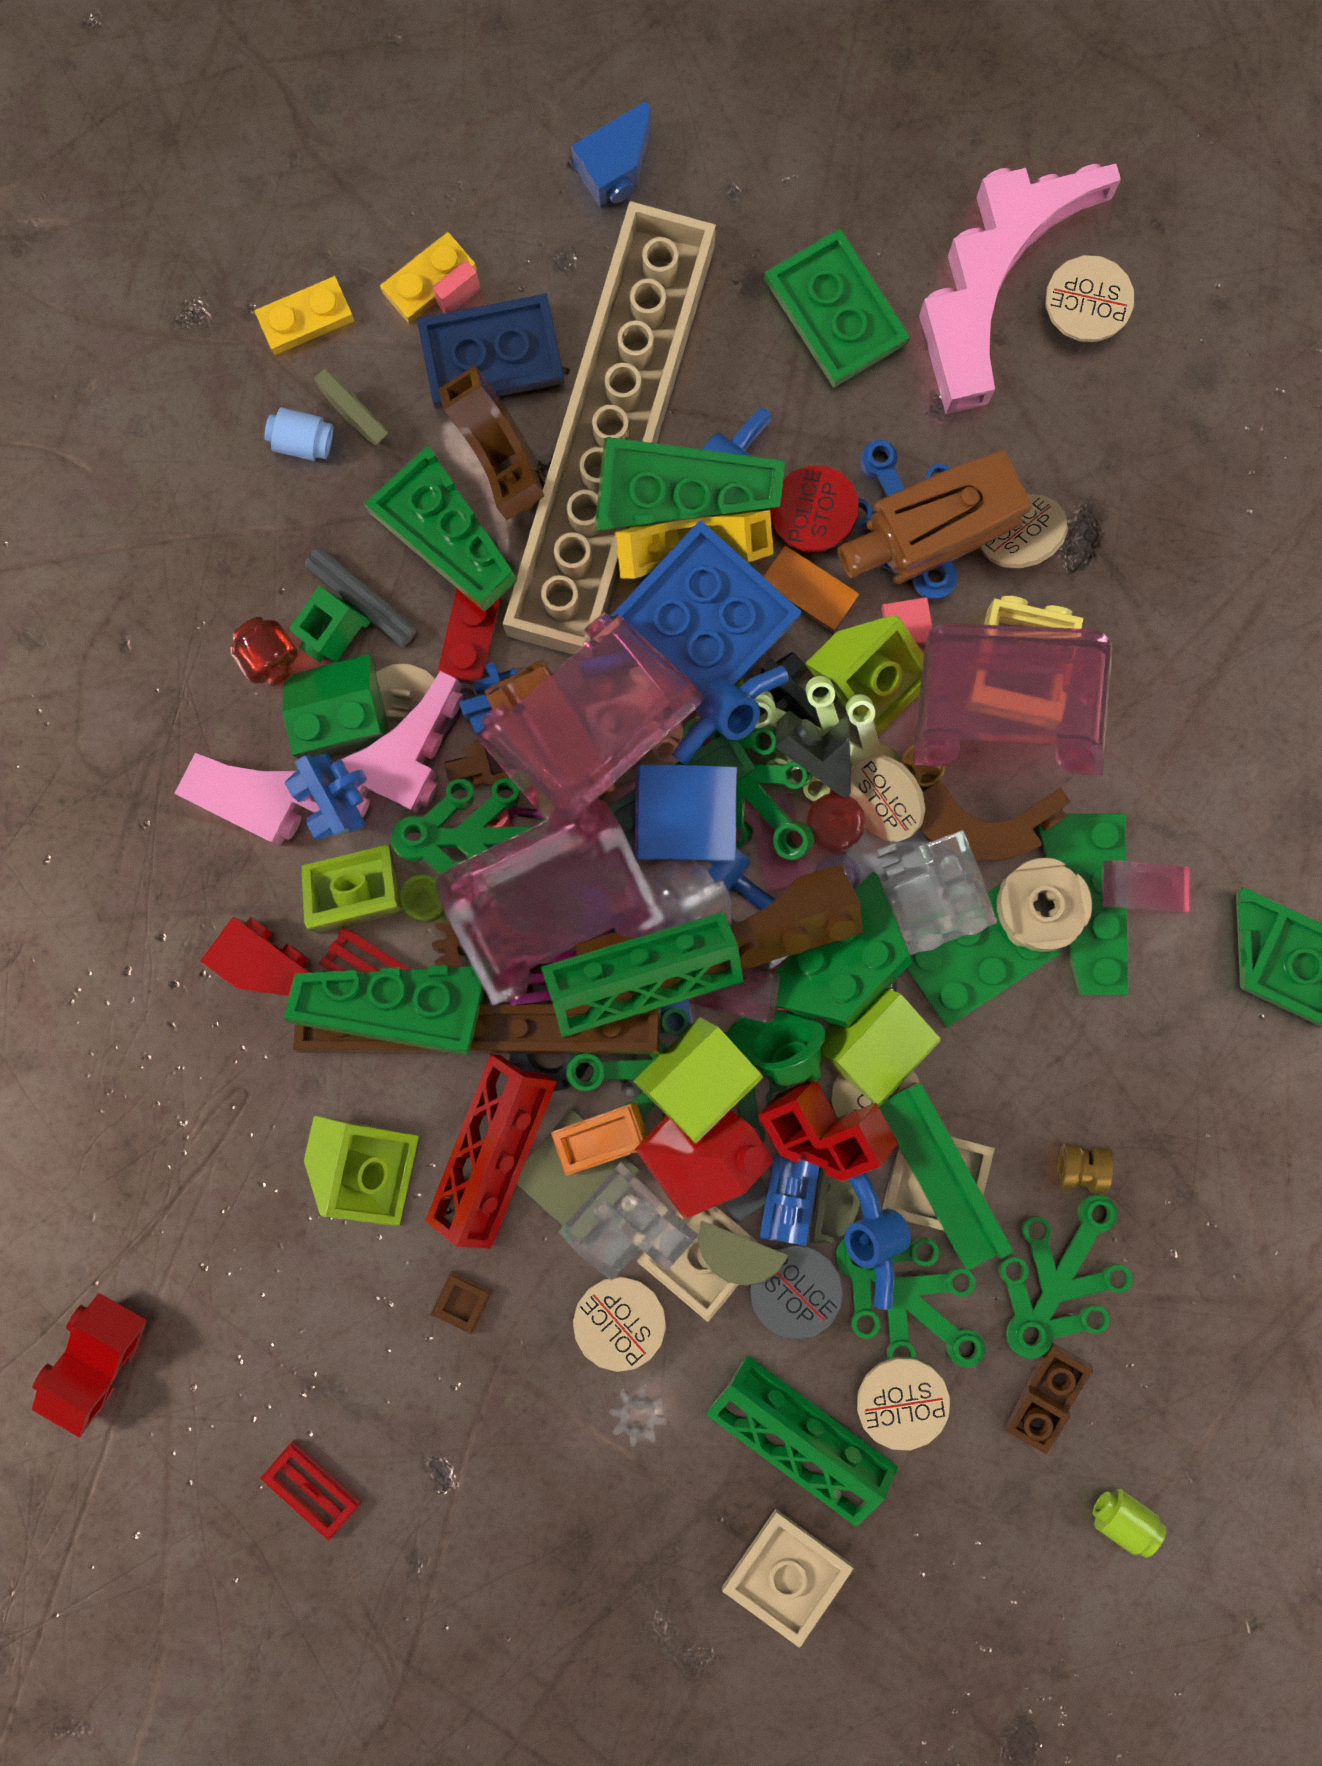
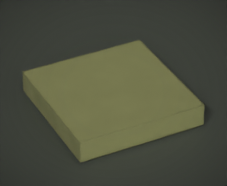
[517,1109,640,1240]

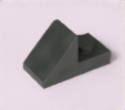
[776,711,851,799]

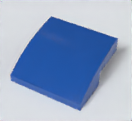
[634,765,737,862]

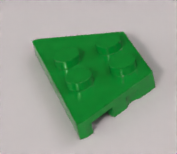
[752,871,913,1028]
[1236,887,1322,1027]

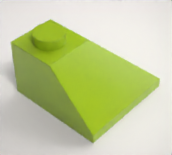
[805,615,938,736]
[304,1115,419,1226]

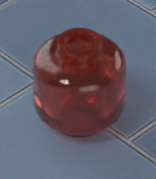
[230,617,298,686]
[805,792,866,855]

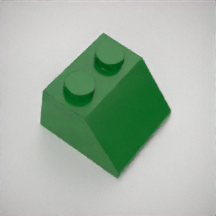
[282,653,390,759]

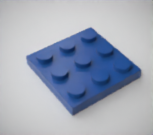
[607,520,802,703]

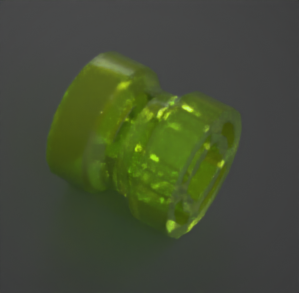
[399,874,450,924]

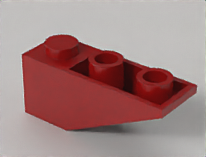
[200,916,326,997]

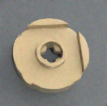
[997,858,1092,952]

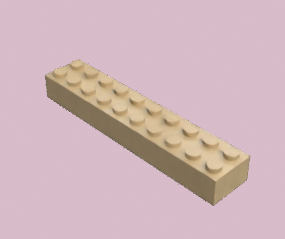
[503,201,716,660]

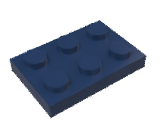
[417,293,565,409]

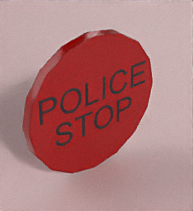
[770,466,859,552]

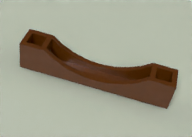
[575,864,863,1002]

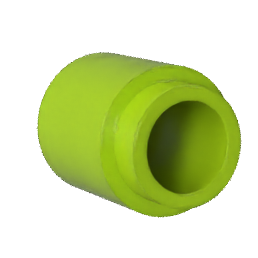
[1092,1489,1166,1558]

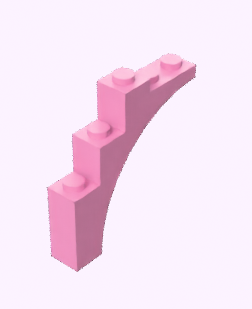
[919,164,1121,414]
[174,671,464,846]

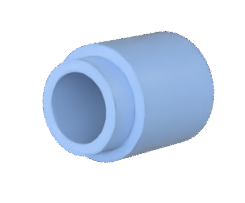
[265,407,333,461]

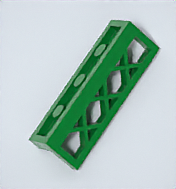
[541,912,743,1038]
[879,1082,1014,1271]
[705,1355,899,1527]

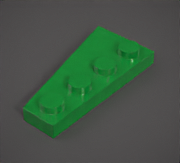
[364,445,517,611]
[1035,813,1128,996]

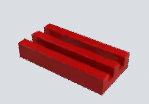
[318,926,411,972]
[260,1440,362,1541]

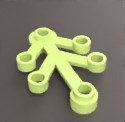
[754,676,900,801]

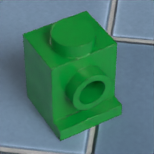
[288,585,371,662]

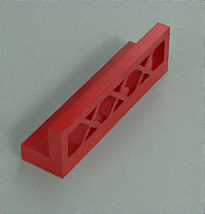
[425,1054,557,1249]

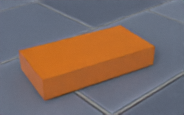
[763,545,859,634]
[551,1102,648,1176]

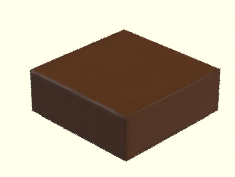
[430,1271,493,1335]

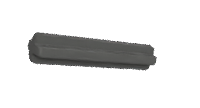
[305,548,417,647]

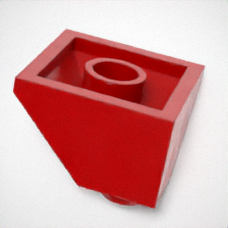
[635,1110,774,1218]

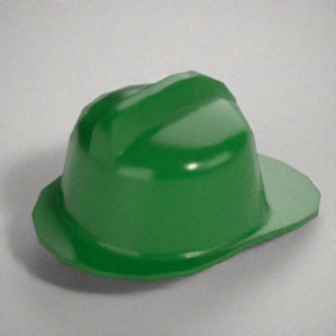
[726,1009,826,1086]

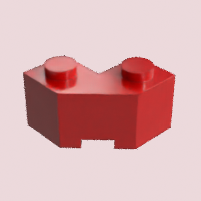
[758,1081,898,1181]
[32,1293,147,1438]

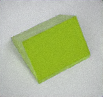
[301,844,406,934]
[821,988,941,1107]
[633,1017,763,1144]

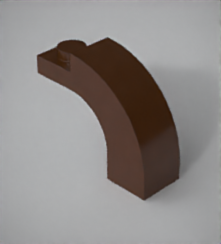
[439,365,545,520]
[919,780,1071,861]

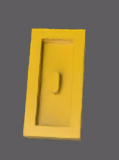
[380,232,477,325]
[254,276,355,355]

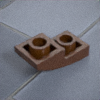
[1005,1342,1093,1455]

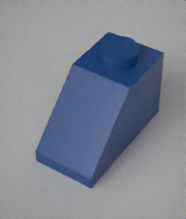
[571,101,651,208]

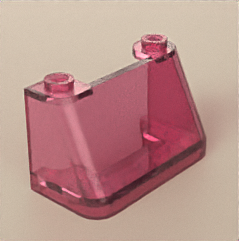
[475,612,705,821]
[914,623,1113,776]
[435,800,664,1005]

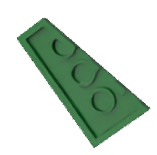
[594,437,785,531]
[283,962,489,1056]

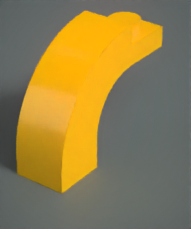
[616,509,773,579]

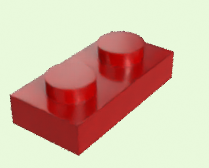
[437,588,502,685]

